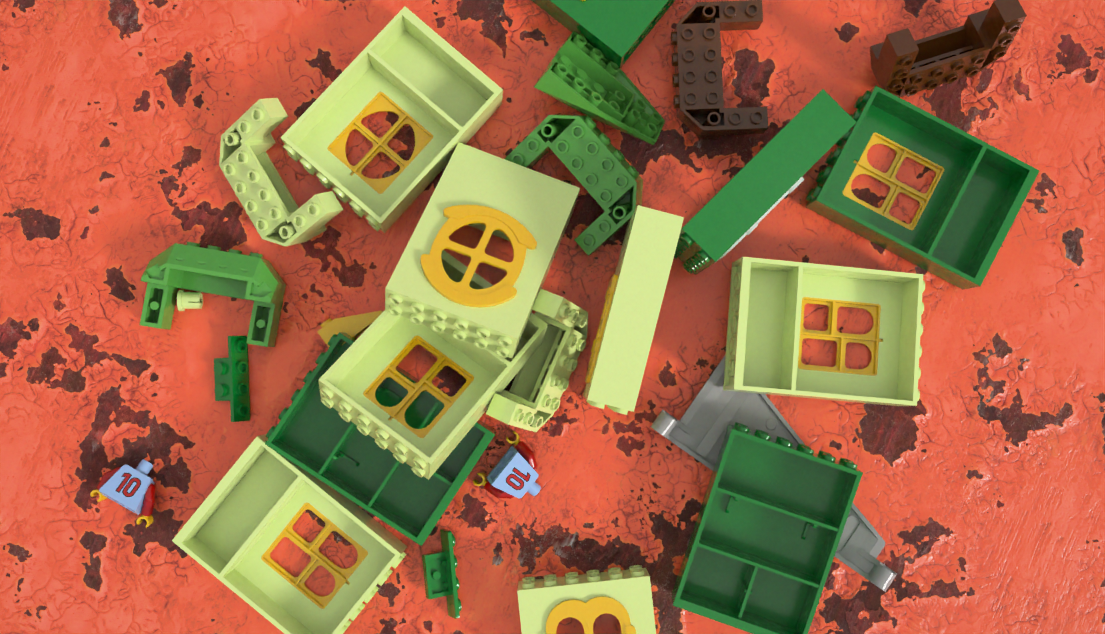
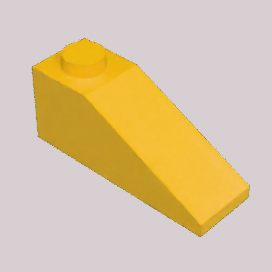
[317,310,383,347]

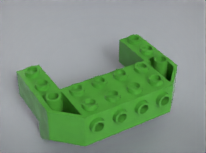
[505,114,643,256]
[140,242,286,347]

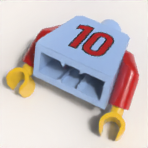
[473,431,541,499]
[90,459,156,528]

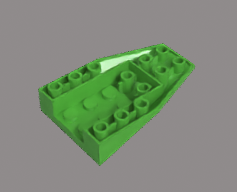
[534,31,665,145]

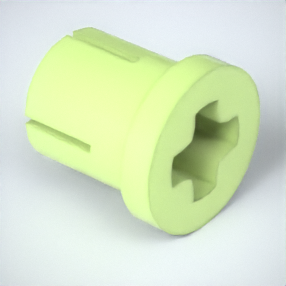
[177,290,203,311]

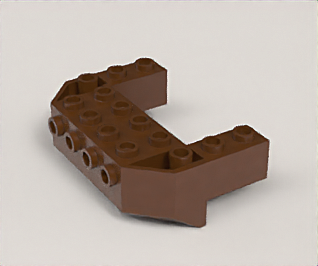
[671,0,768,139]
[870,0,1027,98]

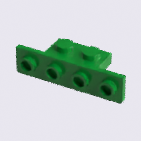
[214,336,250,422]
[422,529,462,619]

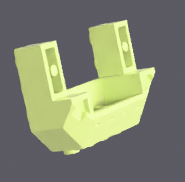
[219,98,344,247]
[486,289,588,432]

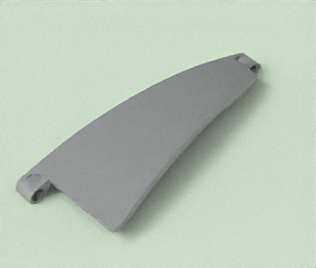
[651,354,897,592]

